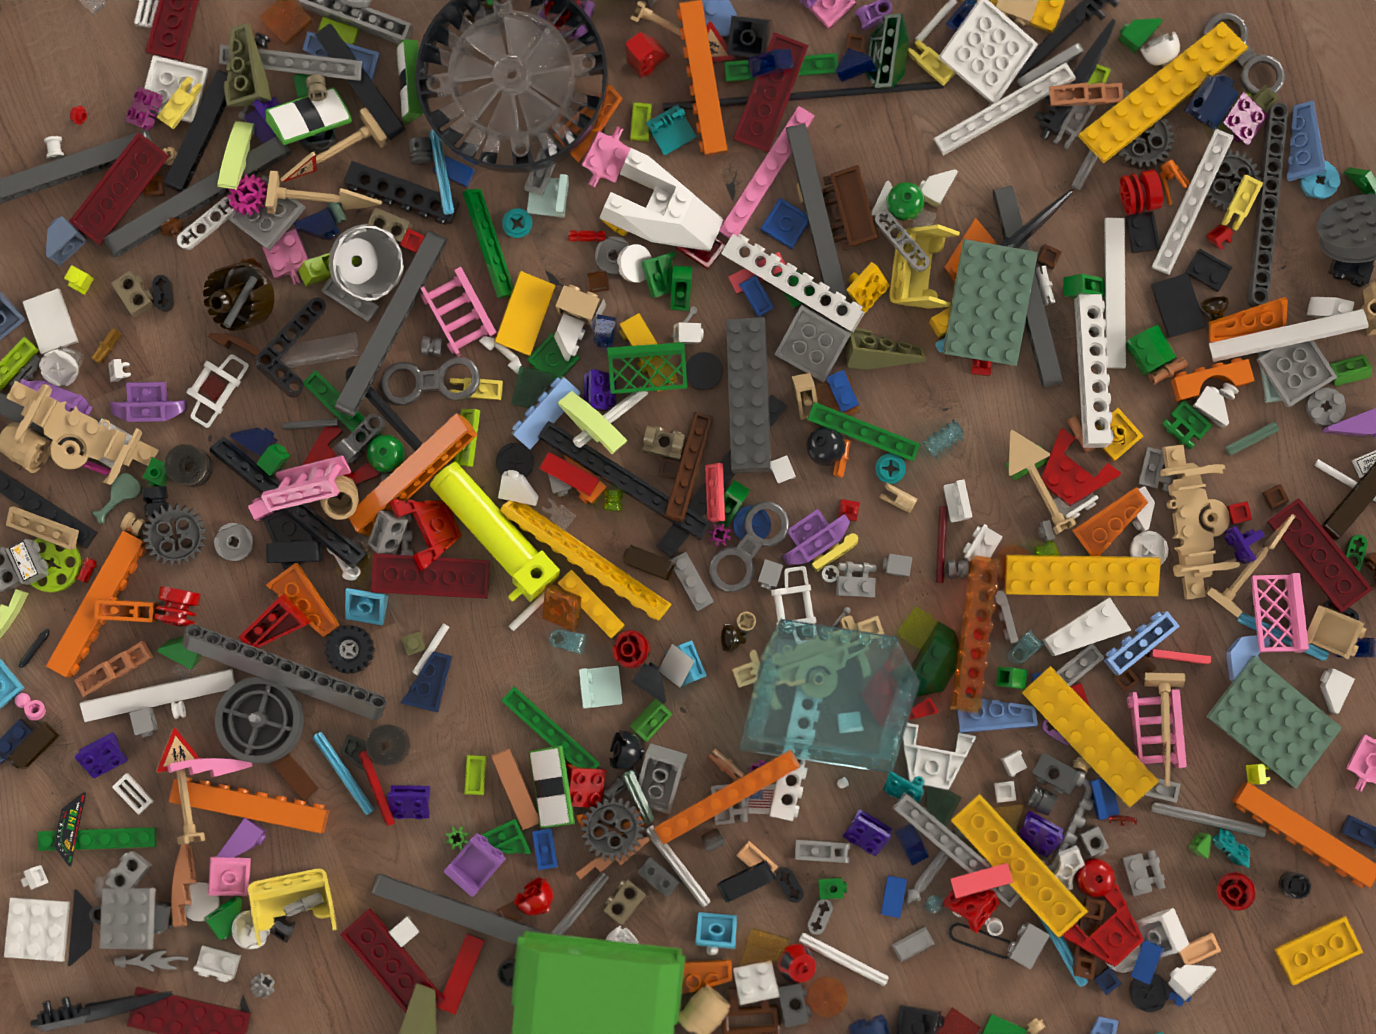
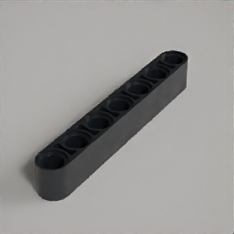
[315,23,406,140]
[165,69,228,193]

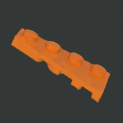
[554,84,623,163]
[1208,297,1288,342]
[1072,486,1148,556]
[266,563,340,637]
[681,959,732,994]

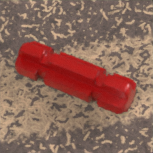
[569,230,606,242]

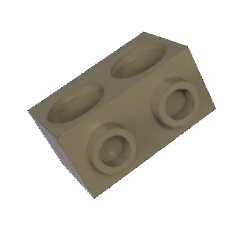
[368,208,412,245]
[111,271,155,318]
[603,878,647,925]

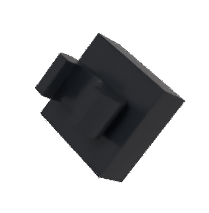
[271,916,295,943]

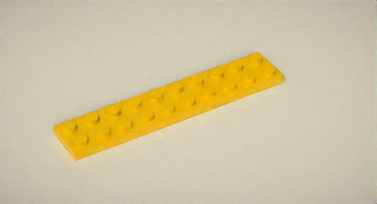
[1079,21,1248,163]
[500,501,672,621]

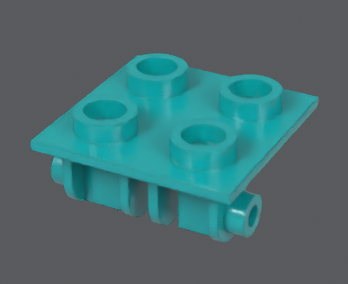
[646,104,697,156]
[883,771,925,804]
[1211,828,1250,868]

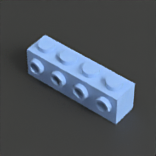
[511,377,581,449]
[1103,611,1180,675]

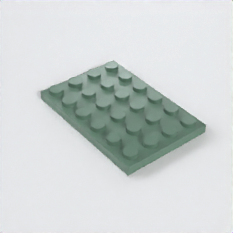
[943,239,1038,366]
[1206,656,1342,789]

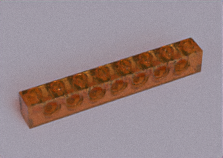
[950,556,1001,713]

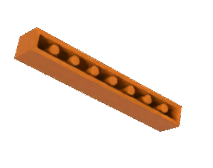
[676,0,727,156]
[348,413,477,537]
[46,531,147,678]
[654,750,801,845]
[169,776,329,833]
[1231,782,1376,888]

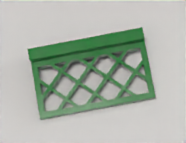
[607,342,687,394]

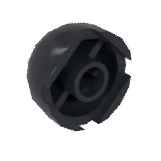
[299,128,336,154]
[806,427,846,466]
[609,730,644,770]

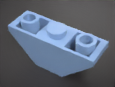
[1226,634,1271,682]

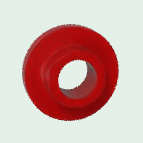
[70,106,87,125]

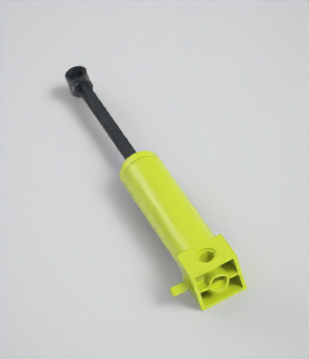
[345,366,560,602]

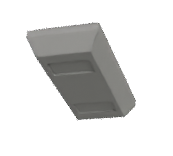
[891,927,935,962]

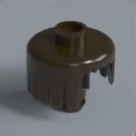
[203,262,275,331]

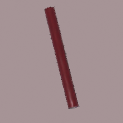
[936,506,947,583]

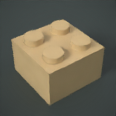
[556,285,601,326]

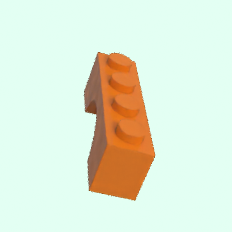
[1171,358,1255,403]

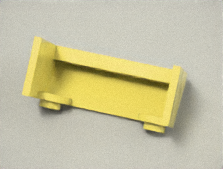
[889,224,960,309]
[248,869,337,946]

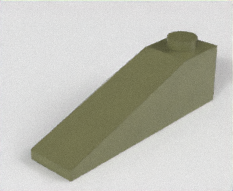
[224,23,271,107]
[845,328,927,370]
[399,984,437,1034]

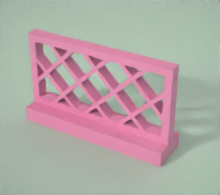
[1251,573,1309,653]

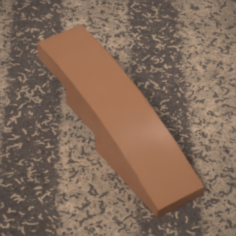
[1049,83,1123,106]
[74,641,153,697]
[492,748,540,830]
[576,836,650,879]
[171,844,197,927]

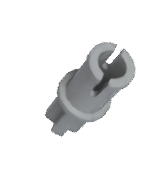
[284,891,324,917]

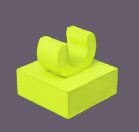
[1246,764,1270,784]

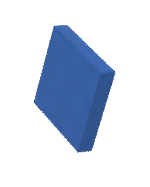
[760,198,808,250]

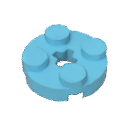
[1300,161,1341,200]

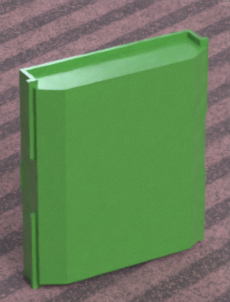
[511,931,685,1034]

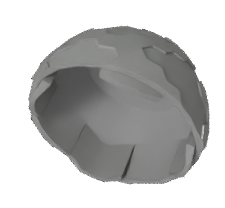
[329,224,404,301]

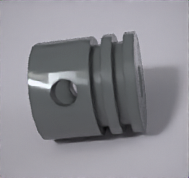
[408,137,433,165]
[1026,784,1058,816]

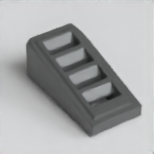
[701,828,725,852]

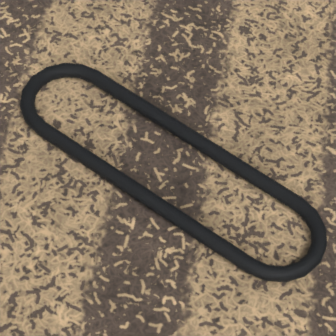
[949,923,1011,959]

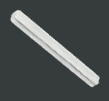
[573,386,648,448]
[645,825,710,907]
[799,933,888,986]

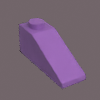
[1322,408,1376,438]
[217,818,267,858]

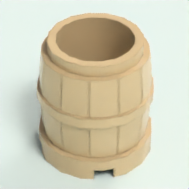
[0,422,52,473]
[320,475,359,520]
[678,985,730,1034]

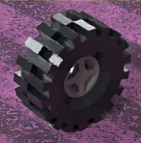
[324,625,375,674]

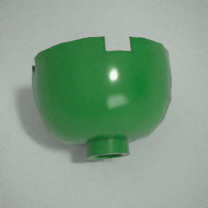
[886,182,925,221]
[367,435,406,473]

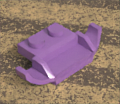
[20,379,93,416]
[110,381,187,422]
[781,509,850,565]

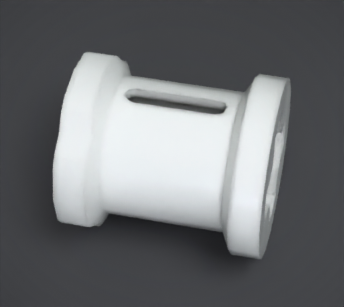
[44,136,64,160]

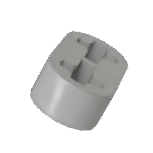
[807,899,833,935]

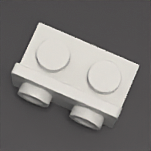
[943,479,972,523]
[1053,493,1098,520]
[963,524,1003,570]
[193,945,241,982]

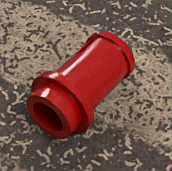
[76,557,97,583]

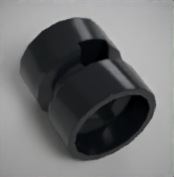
[142,486,169,517]
[1278,872,1311,899]
[497,958,516,987]

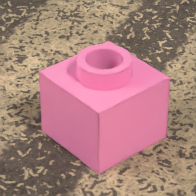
[248,497,275,521]

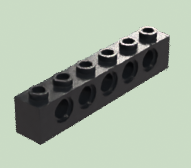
[343,161,460,225]

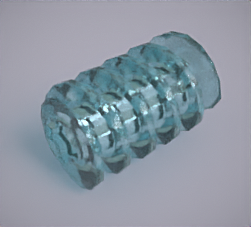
[922,419,964,459]

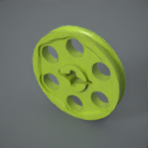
[30,538,81,592]

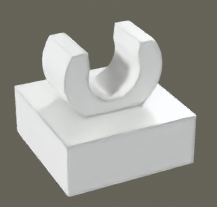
[108,359,131,382]
[21,865,49,890]

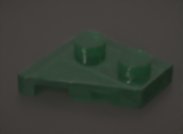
[511,366,556,408]
[926,787,962,827]

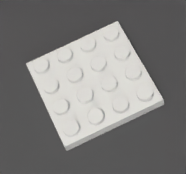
[938,0,1038,105]

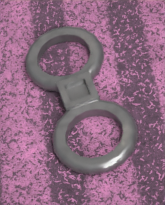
[1203,12,1285,96]
[380,357,480,406]
[709,501,789,593]

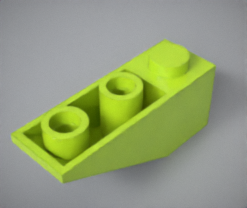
[298,253,359,287]

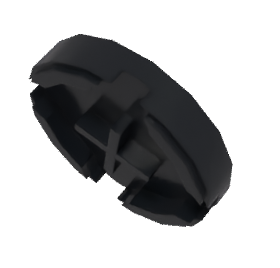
[686,352,723,390]
[496,443,534,478]
[1129,973,1169,1012]

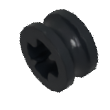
[254,32,271,49]

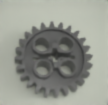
[1118,118,1175,169]
[1206,150,1262,211]
[142,503,207,566]
[581,797,645,862]

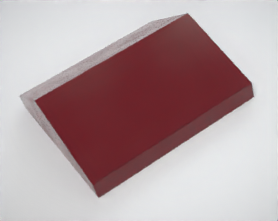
[676,237,727,270]

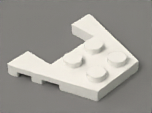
[900,722,976,791]

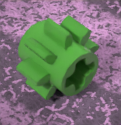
[446,826,469,850]

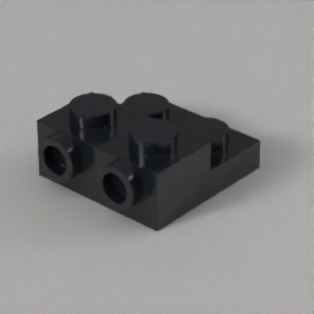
[1328,259,1375,287]
[896,1005,945,1034]

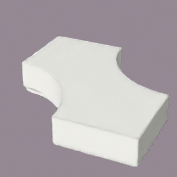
[1053,845,1085,890]

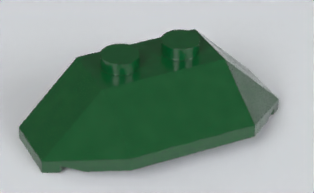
[865,13,909,89]
[900,621,963,697]

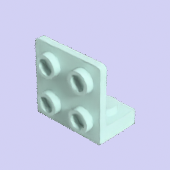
[527,174,569,217]
[579,666,623,708]

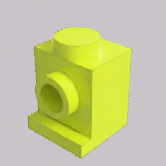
[64,265,94,295]

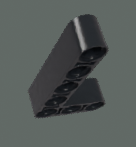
[255,297,326,398]

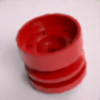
[1119,169,1163,215]
[154,586,201,627]

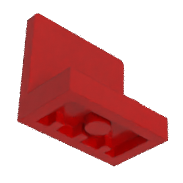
[565,763,607,808]
[942,889,999,934]

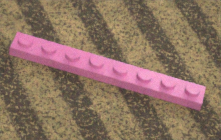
[719,106,815,239]

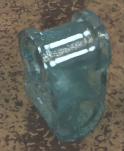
[1008,629,1044,665]
[549,630,587,654]

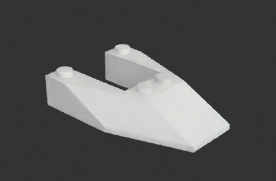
[600,148,723,251]

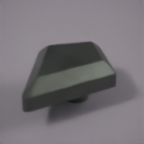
[341,734,366,770]

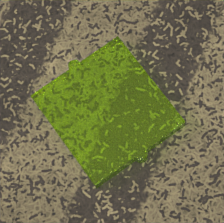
[897,606,938,650]

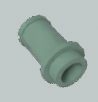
[327,202,347,224]

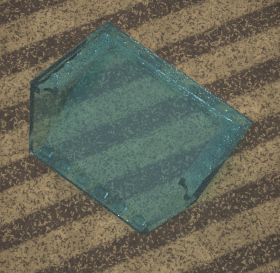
[739,619,919,773]

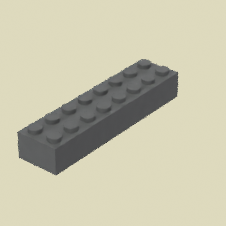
[726,317,772,474]

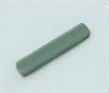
[1225,422,1279,456]
[623,770,654,824]

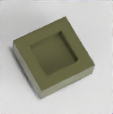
[1251,85,1280,112]
[402,631,426,656]

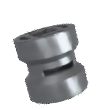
[421,336,443,357]
[947,559,968,579]

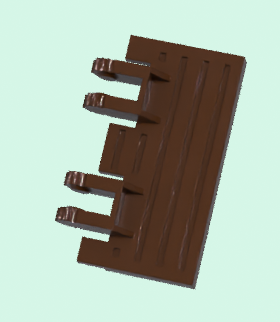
[821,165,879,250]

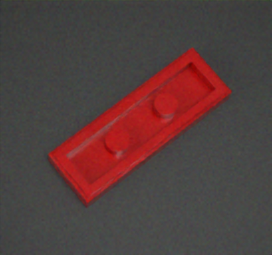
[539,452,599,496]

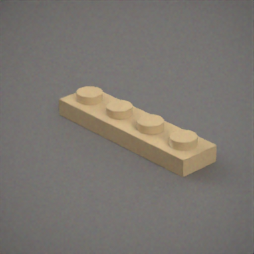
[6,506,79,550]

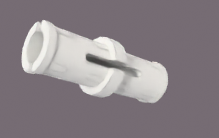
[1035,266,1056,306]

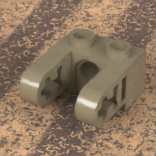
[643,426,685,461]

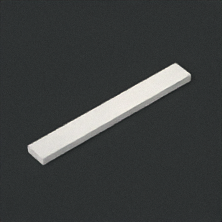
[934,63,1076,156]
[1151,129,1234,275]
[1104,218,1126,369]
[1209,309,1368,362]
[80,668,236,722]

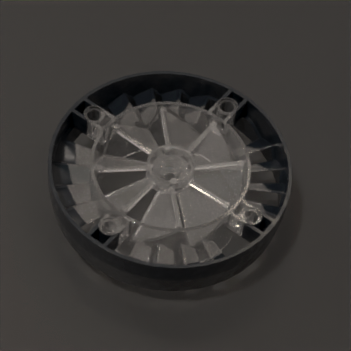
[415,0,608,173]

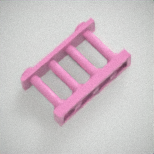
[420,267,497,357]
[261,455,351,512]
[1127,689,1187,768]

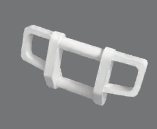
[186,354,249,428]
[771,566,817,645]

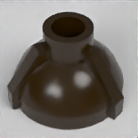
[1200,296,1229,321]
[721,624,747,652]

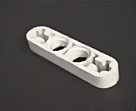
[177,196,240,250]

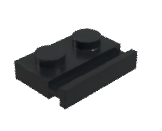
[1125,211,1161,254]
[1185,248,1233,292]

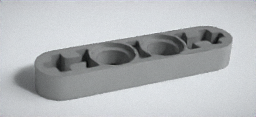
[1017,43,1084,88]
[875,210,930,272]

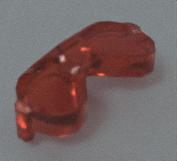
[1109,815,1137,826]

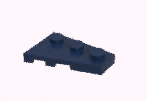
[401,651,453,712]

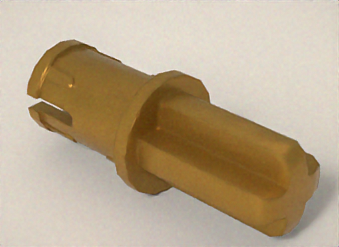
[91,328,122,364]

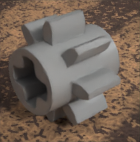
[250,972,275,999]

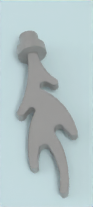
[115,950,189,972]

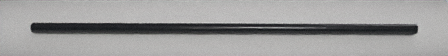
[663,81,944,111]

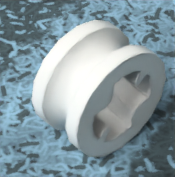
[1219,382,1239,400]
[822,565,839,583]
[171,700,186,719]

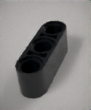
[266,541,322,563]
[717,860,775,902]

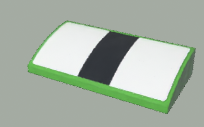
[397,39,423,125]
[266,87,352,145]
[529,746,575,828]

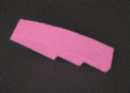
[167,758,252,778]

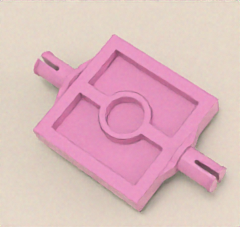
[581,126,631,187]
[262,229,309,285]
[1345,734,1376,792]

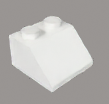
[1135,908,1189,957]

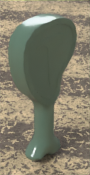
[92,473,142,524]

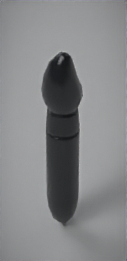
[19,629,50,668]

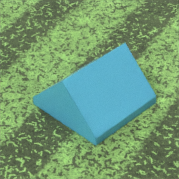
[345,588,389,625]
[696,912,737,949]

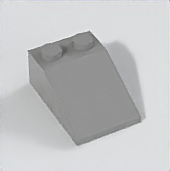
[633,743,687,814]

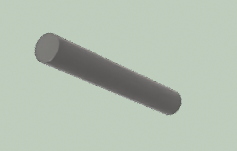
[223,276,257,328]
[283,419,340,430]

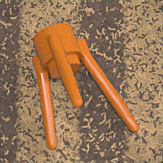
[1159,160,1191,205]

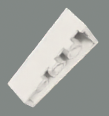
[1042,598,1131,656]

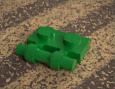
[1161,400,1213,450]

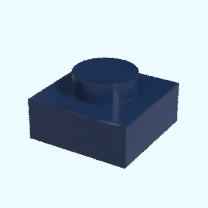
[1093,967,1122,995]

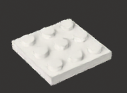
[144,56,209,123]
[4,897,70,961]

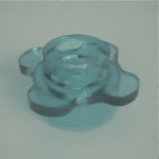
[923,895,943,913]

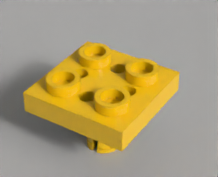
[846,262,890,313]
[1095,408,1143,462]

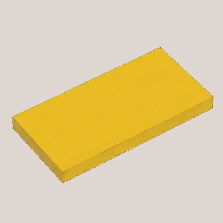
[494,271,556,356]
[1274,916,1363,986]

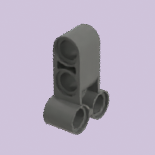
[334,414,386,465]

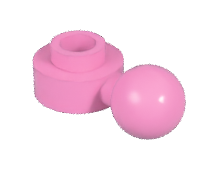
[14,693,46,721]

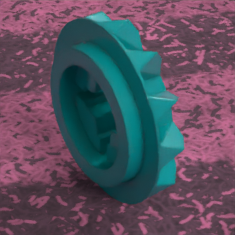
[502,208,532,239]
[875,453,906,484]

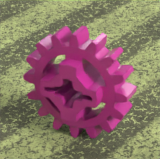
[227,174,268,215]

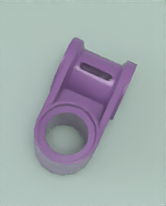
[855,0,892,30]

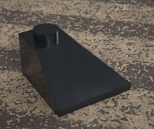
[727,16,771,59]
[631,662,667,704]

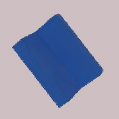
[1089,778,1120,820]

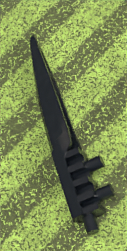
[1018,0,1120,77]
[1035,18,1115,140]
[998,189,1074,249]
[31,991,173,1032]

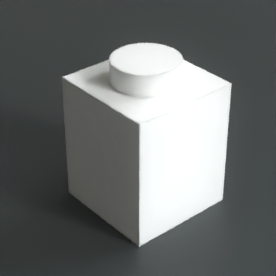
[674,323,704,345]

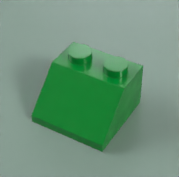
[1126,325,1177,376]

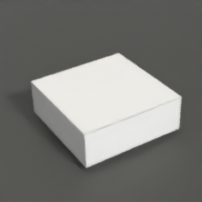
[994,781,1016,803]

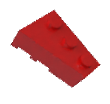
[625,32,670,78]
[238,594,311,648]

